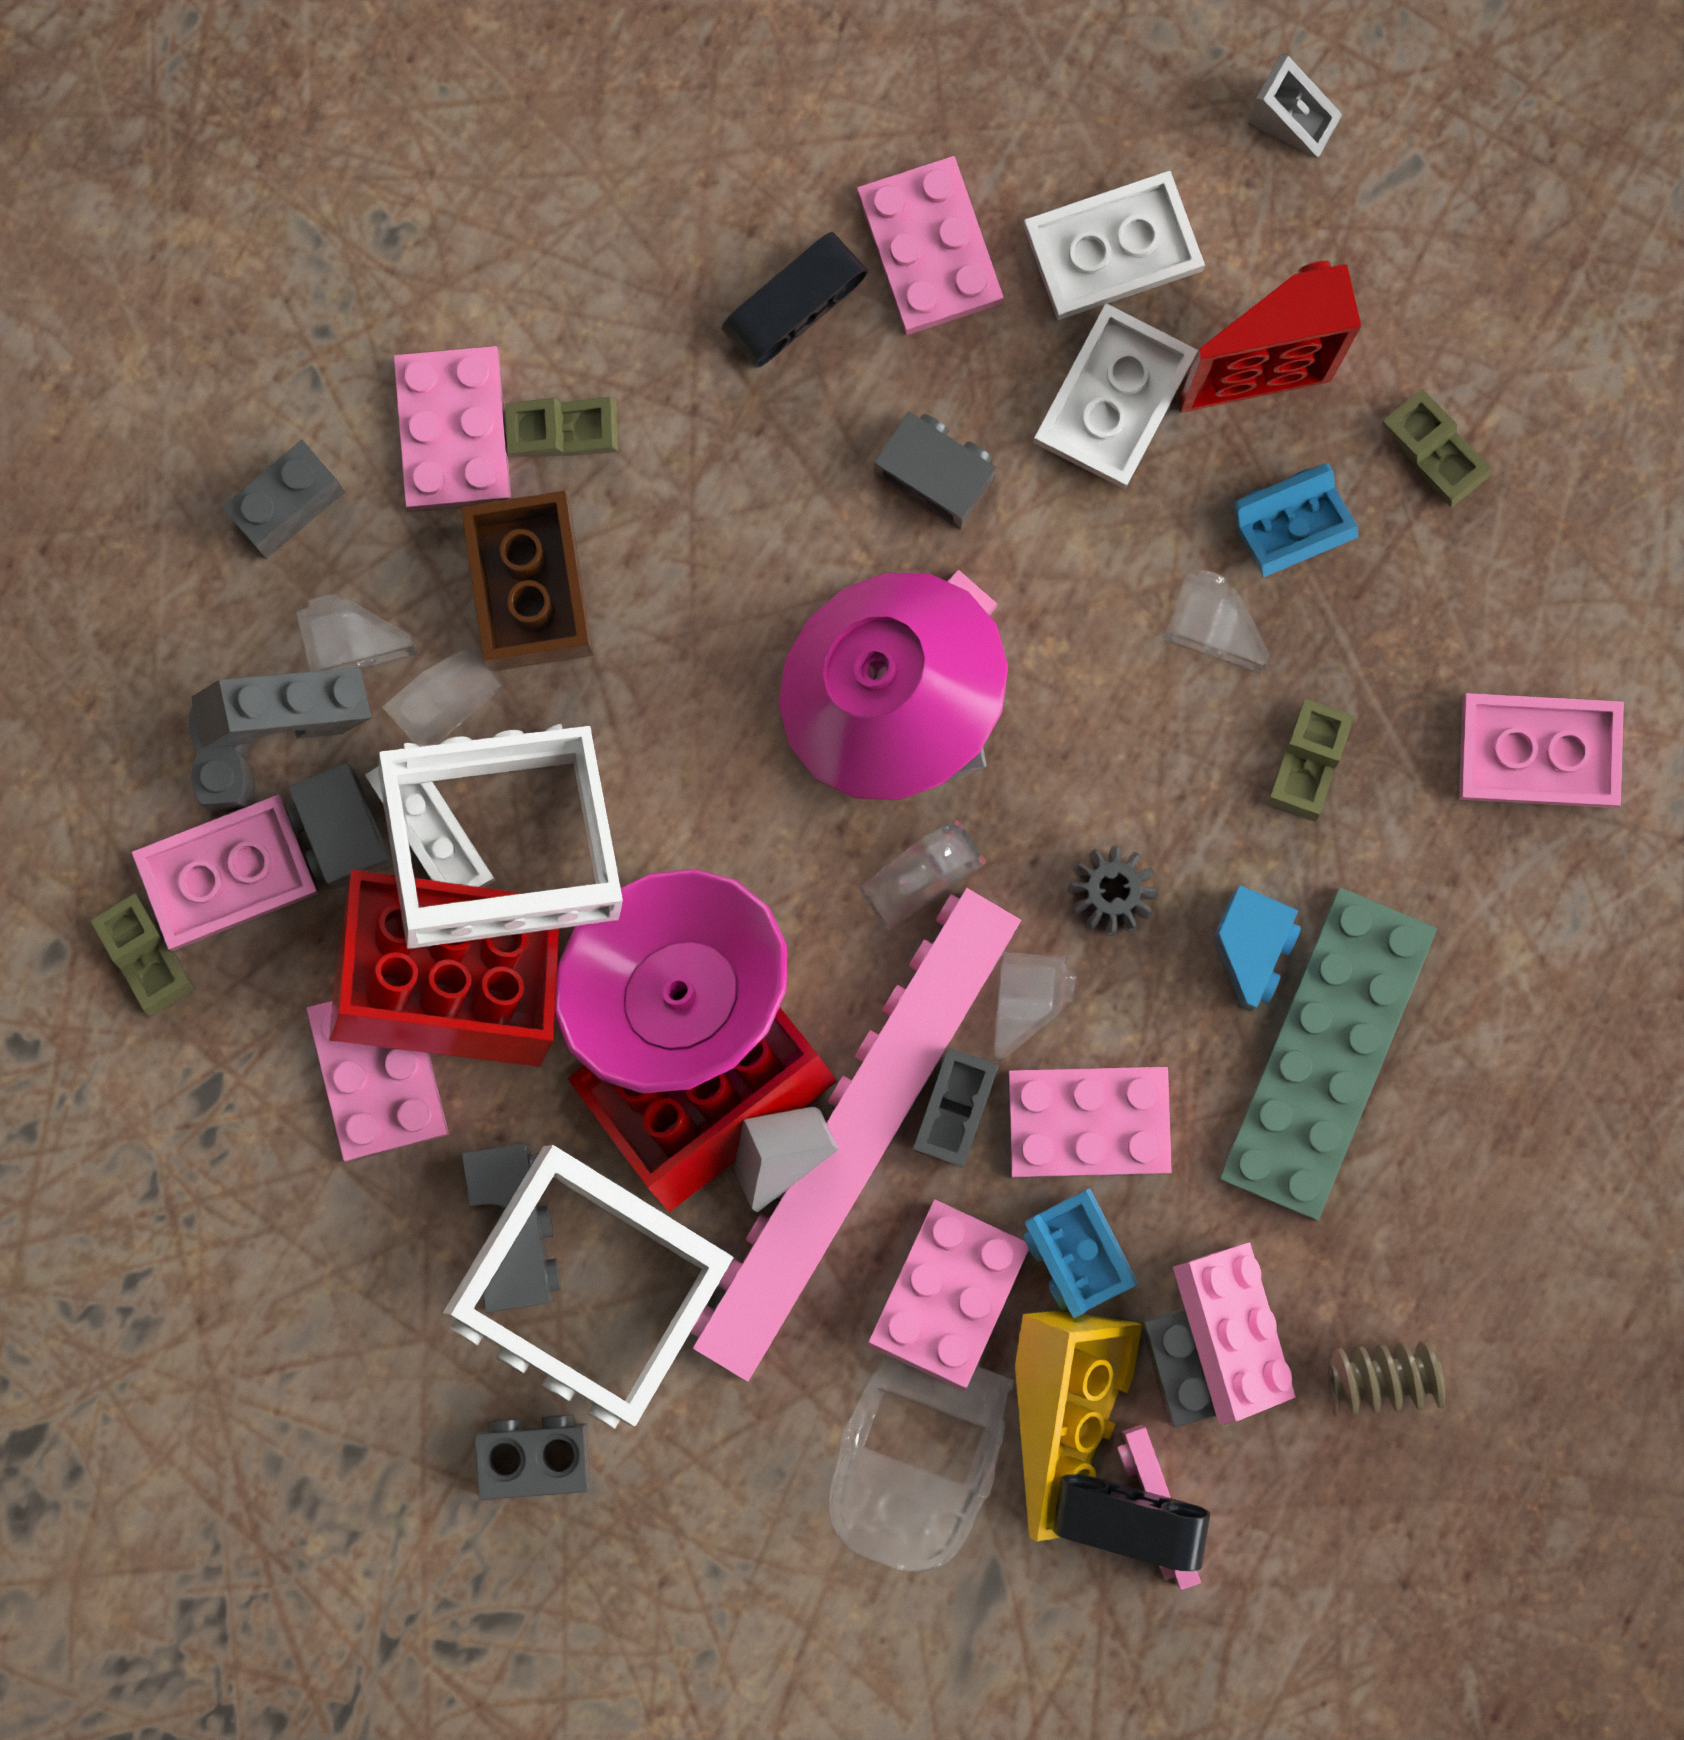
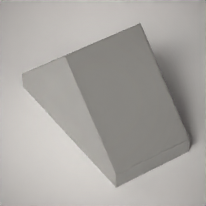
[1248,55,1342,158]
[734,1107,839,1212]

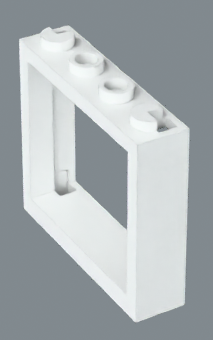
[379,724,623,949]
[443,1145,734,1429]

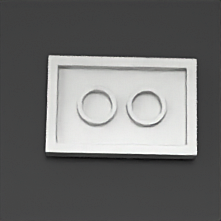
[1023,171,1205,321]
[1033,303,1198,490]

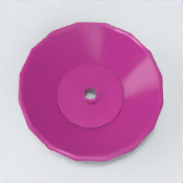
[778,573,1008,800]
[555,869,787,1094]

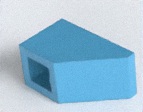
[1214,885,1301,1011]

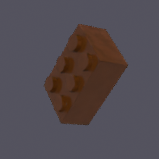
[461,490,594,672]

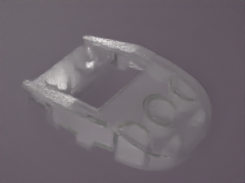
[829,1355,1014,1572]

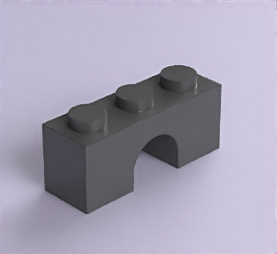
[191,667,371,748]
[462,1143,562,1313]

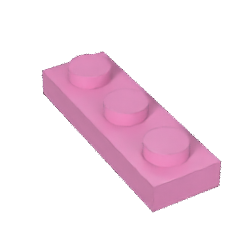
[1117,1425,1201,1590]

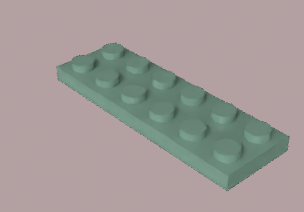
[1218,887,1438,1221]

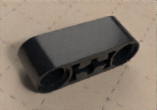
[721,232,868,368]
[1053,1474,1210,1571]

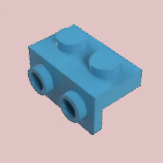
[1234,463,1358,577]
[1024,1188,1139,1318]

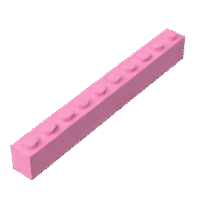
[690,888,1021,1382]

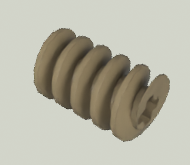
[1328,1341,1445,1417]

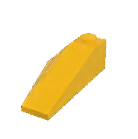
[1015,1310,1142,1542]

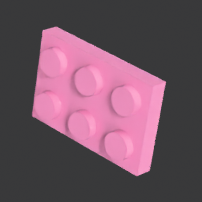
[857,156,1004,335]
[394,346,511,511]
[1459,693,1624,808]
[132,794,320,951]
[306,1001,449,1162]
[1008,1067,1172,1177]
[867,1199,1029,1392]
[1173,1242,1296,1425]

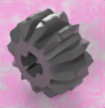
[1067,846,1158,936]

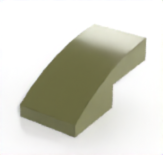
[1383,389,1491,508]
[505,397,619,457]
[1267,699,1354,822]
[90,893,195,1017]

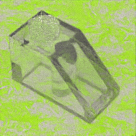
[1163,570,1270,674]
[296,595,420,672]
[382,647,503,747]
[858,819,987,931]
[992,952,1076,1062]

